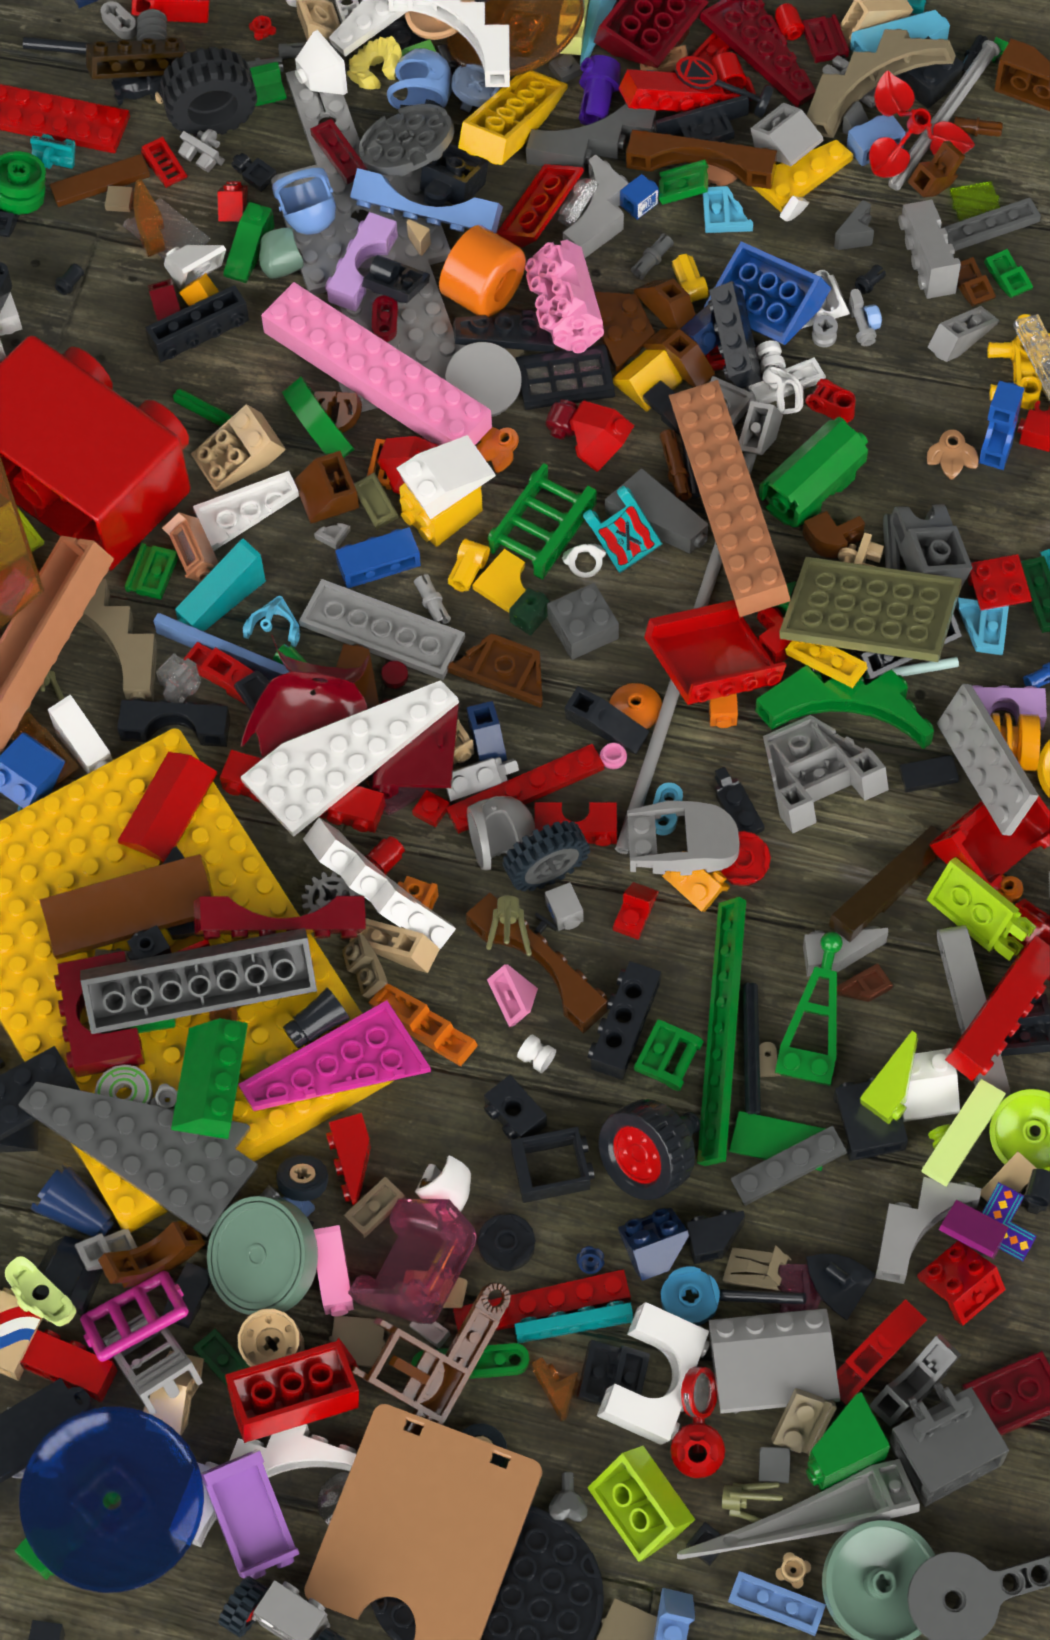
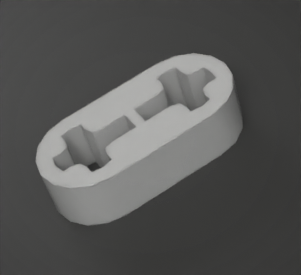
[101,1,137,39]

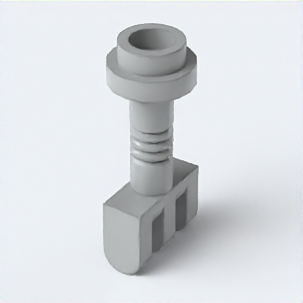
[848,289,877,346]

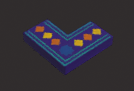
[982,1182,1037,1262]

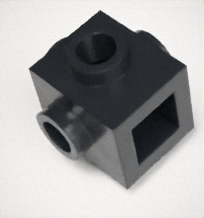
[126,925,172,961]

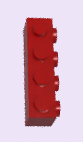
[619,69,721,112]

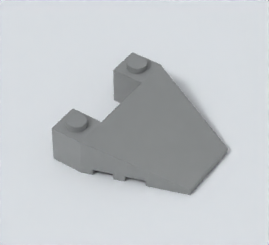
[763,715,889,834]

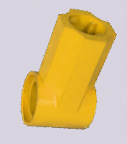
[672,254,709,302]
[448,539,490,592]

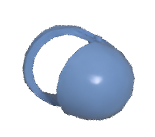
[387,48,452,109]
[272,167,336,235]

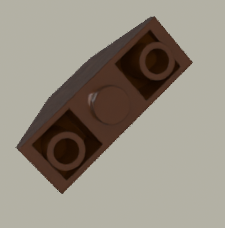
[634,278,696,329]
[643,329,715,387]

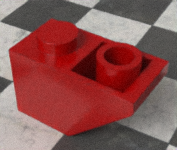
[217,181,248,221]

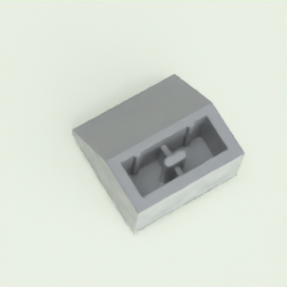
[751,102,824,166]

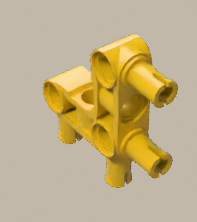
[987,314,1050,409]

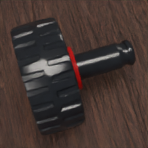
[599,1099,701,1200]

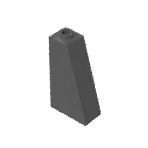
[605,468,709,554]

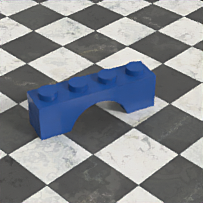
[979,381,1024,470]

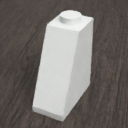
[48,695,113,774]

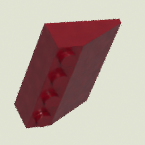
[594,0,708,69]

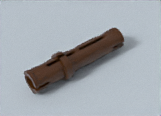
[659,429,692,501]

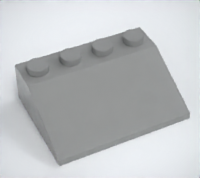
[709,1308,840,1413]

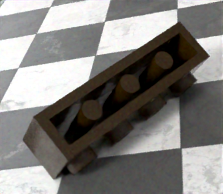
[86,37,188,79]

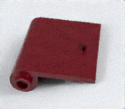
[372,699,459,799]

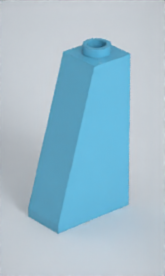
[850,10,950,53]

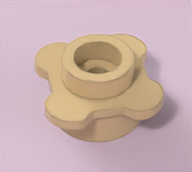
[775,1552,811,1589]

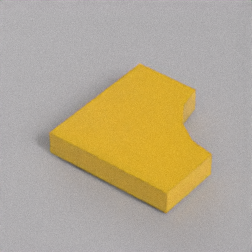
[472,549,530,616]

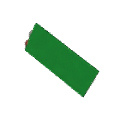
[729,1111,825,1171]

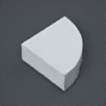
[780,196,809,221]

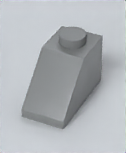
[739,401,783,455]

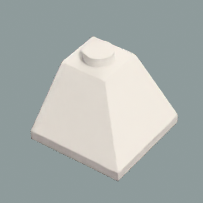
[295,30,348,95]
[164,245,226,290]

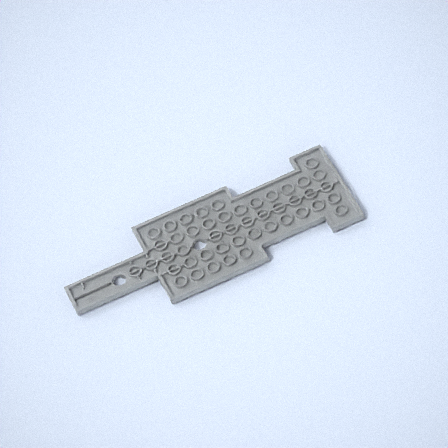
[271,70,467,415]

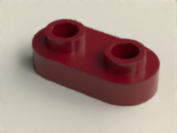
[371,295,398,342]

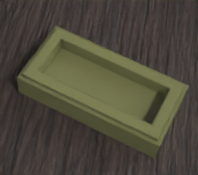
[354,473,399,530]

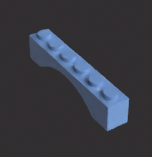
[350,168,503,233]

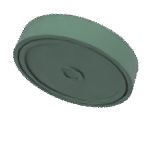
[207,1196,318,1315]

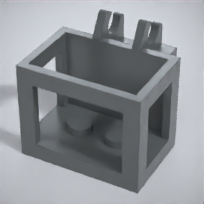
[889,1382,1009,1507]

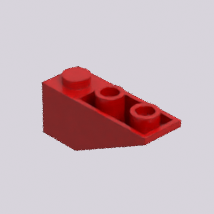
[131,0,210,23]
[326,1113,371,1206]

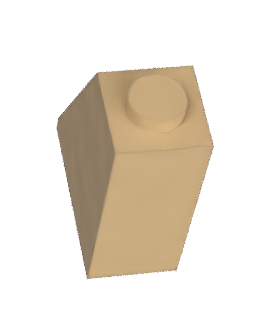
[840,0,913,47]

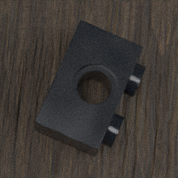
[483,1074,547,1140]

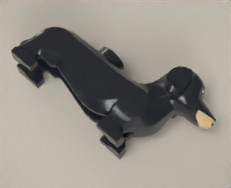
[107,40,163,106]

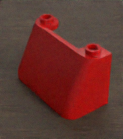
[929,796,1050,891]

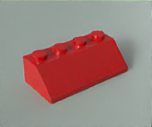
[225,1340,359,1443]

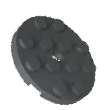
[359,104,454,176]

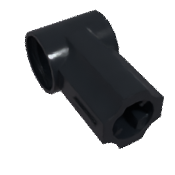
[1022,1168,1050,1215]

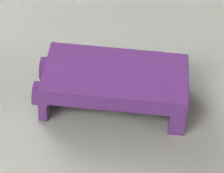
[200,1450,300,1579]

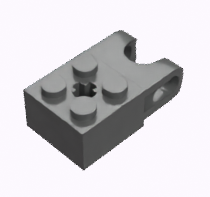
[890,504,973,587]

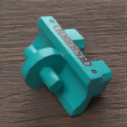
[30,134,76,169]

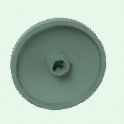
[822,1520,935,1640]

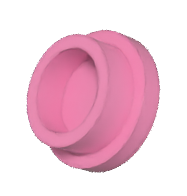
[600,743,627,769]

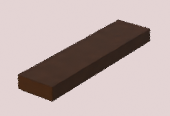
[49,154,150,207]

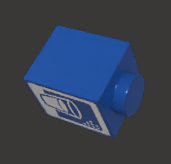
[620,174,659,220]

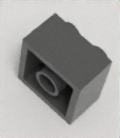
[547,583,619,660]

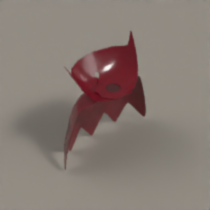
[241,634,369,759]

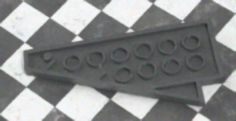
[19,1082,258,1237]

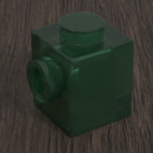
[509,587,550,636]

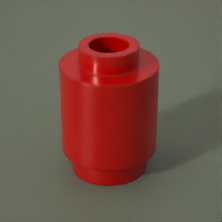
[775,3,805,40]
[365,836,405,875]

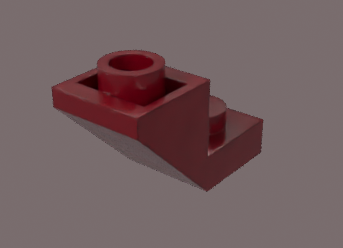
[148,278,181,321]

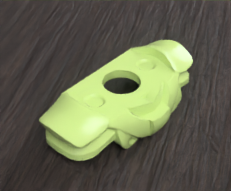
[5,1257,76,1327]

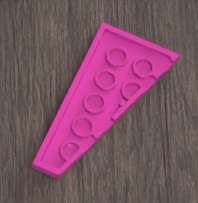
[238,1000,431,1111]

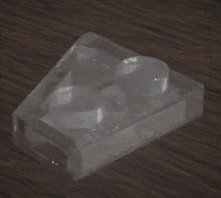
[558,178,599,226]

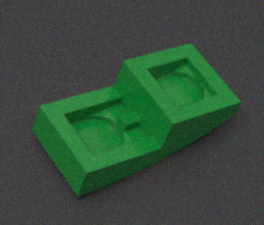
[984,249,1033,298]

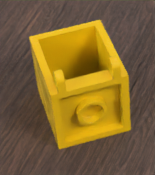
[399,483,483,547]

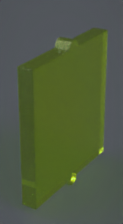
[949,181,1000,222]

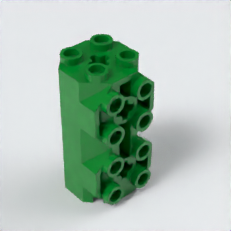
[759,417,868,527]

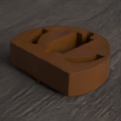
[314,391,362,432]

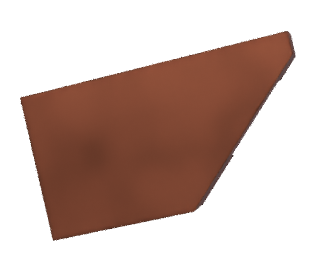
[837,963,893,1002]

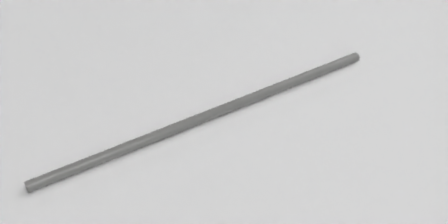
[615,452,757,854]

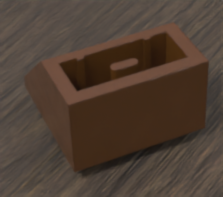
[294,451,359,524]

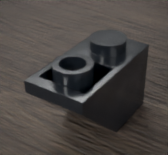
[686,1209,745,1265]

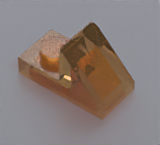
[532,1357,578,1422]

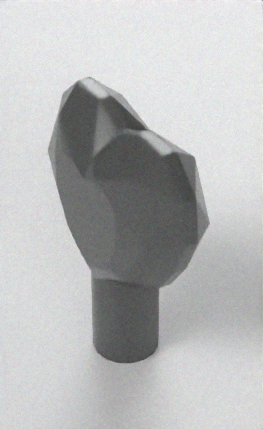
[548,1472,588,1522]

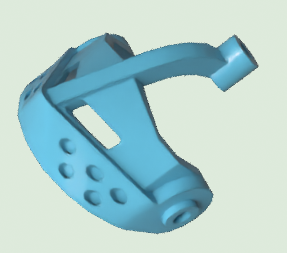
[243,596,300,647]

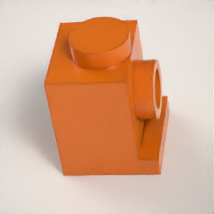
[398,876,439,910]

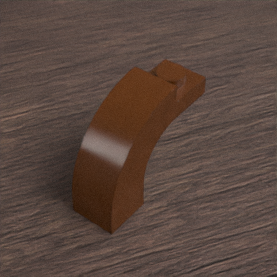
[98,1221,205,1288]

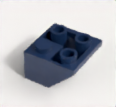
[618,1208,689,1281]

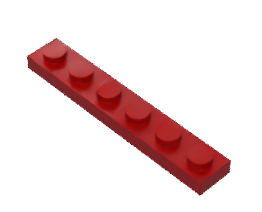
[446,744,604,834]
[453,1269,631,1331]

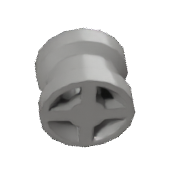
[812,315,838,347]

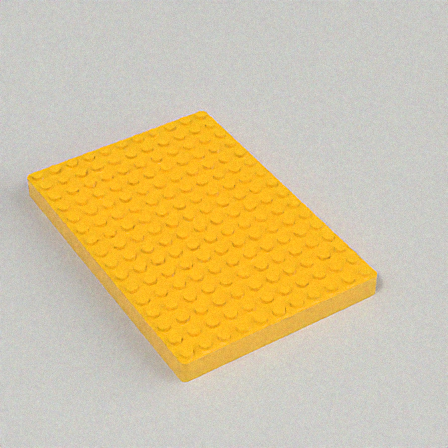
[0,728,394,1233]

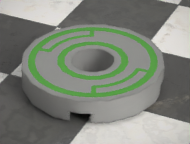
[95,1064,153,1105]

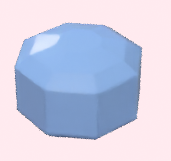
[863,304,882,330]

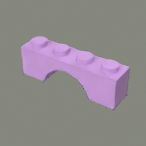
[325,212,398,312]

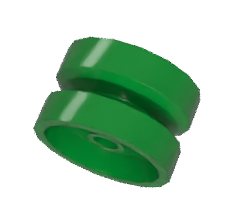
[0,151,46,215]

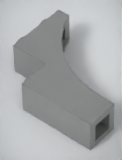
[563,155,629,258]
[875,1177,981,1284]

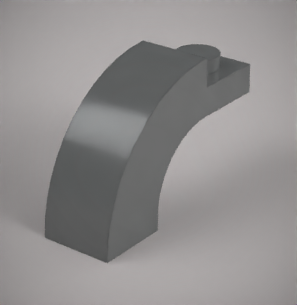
[869,1334,961,1427]

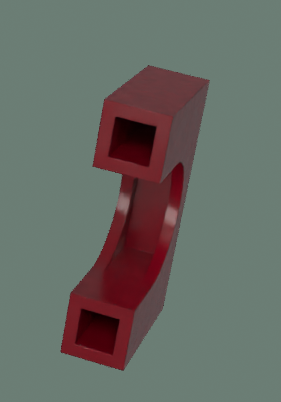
[54,951,145,1077]

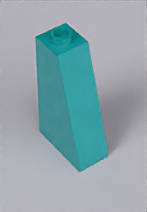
[175,538,266,631]

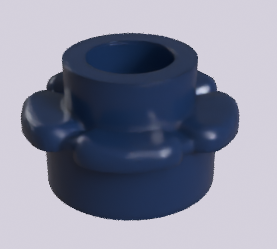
[576,1246,605,1274]

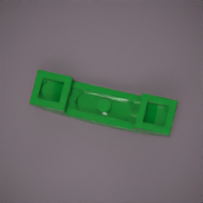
[282,376,355,458]

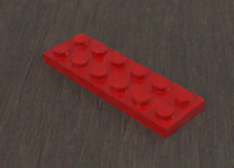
[0,84,130,154]

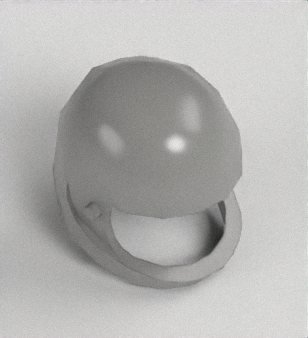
[467,796,535,870]

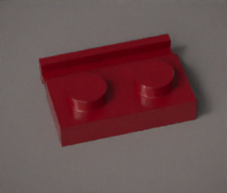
[802,14,849,63]

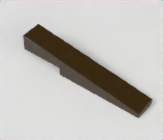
[829,825,941,942]

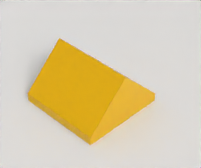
[612,350,682,412]

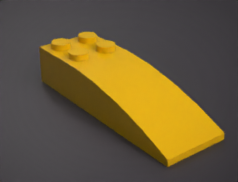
[458,68,568,165]

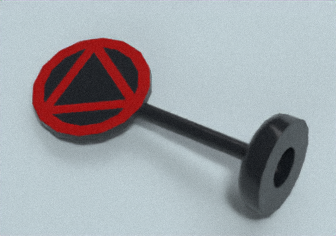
[675,56,774,119]

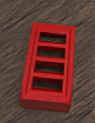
[141,136,187,188]

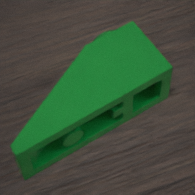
[223,202,275,283]

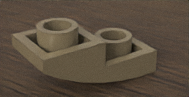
[342,934,388,999]

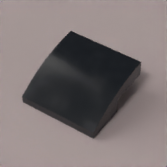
[1001,994,1050,1056]
[576,1340,650,1405]

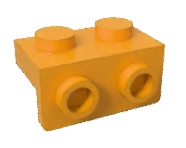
[662,851,730,912]

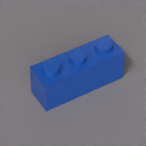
[335,527,421,589]

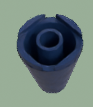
[31,1162,114,1237]

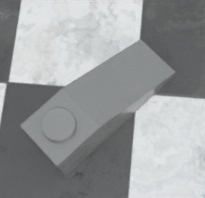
[927,306,999,362]

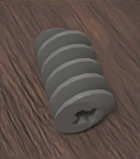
[137,9,167,41]

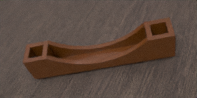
[626,130,777,189]
[466,893,607,1034]

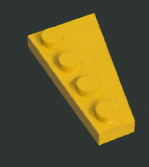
[753,139,853,212]

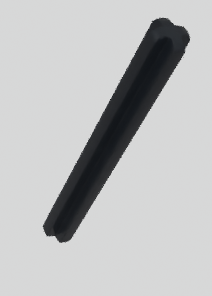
[743,983,761,1115]

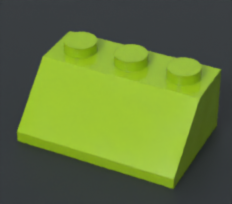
[587,1446,695,1562]

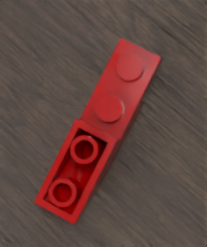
[181,642,254,705]
[836,1299,927,1405]

